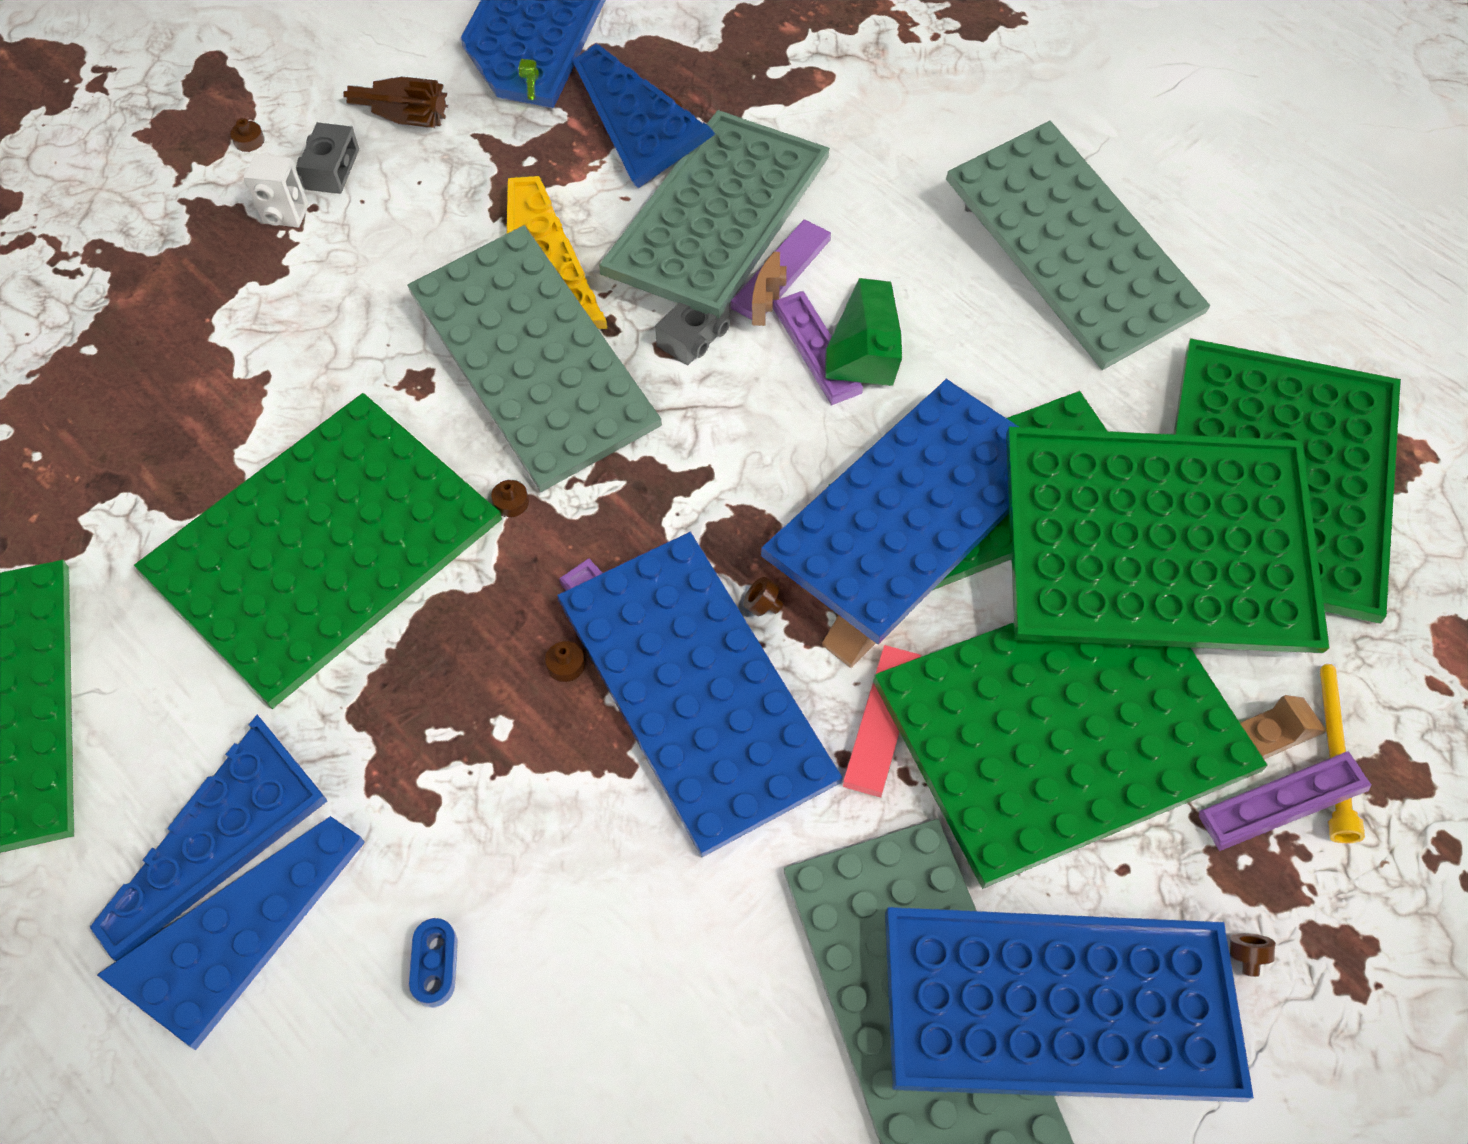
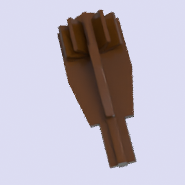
[343,76,448,128]

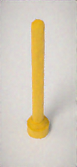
[1320,664,1365,844]

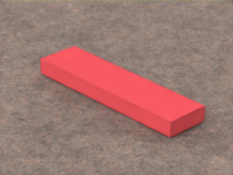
[843,645,921,798]

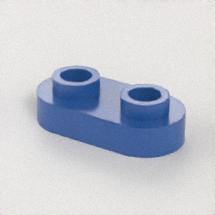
[409,918,458,1008]

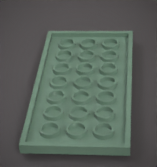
[599,110,830,319]
[946,120,1211,371]
[407,225,662,492]
[784,818,1074,1144]

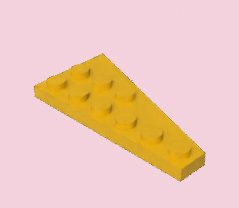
[507,176,607,329]

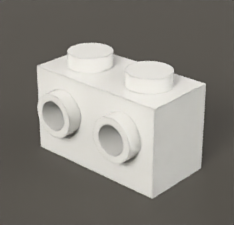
[244,154,309,228]

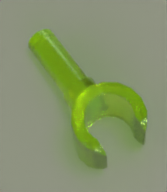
[519,59,539,100]

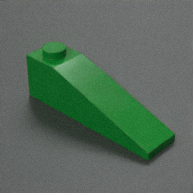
[825,278,902,386]

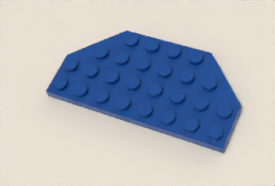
[461,0,606,108]

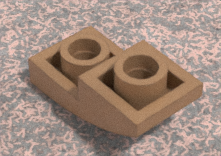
[752,252,787,326]

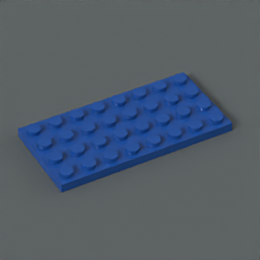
[761,378,1019,645]
[557,531,843,858]
[885,907,1254,1102]

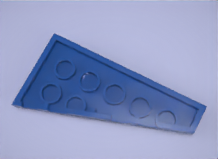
[573,43,716,188]
[90,714,328,961]
[97,816,365,1051]

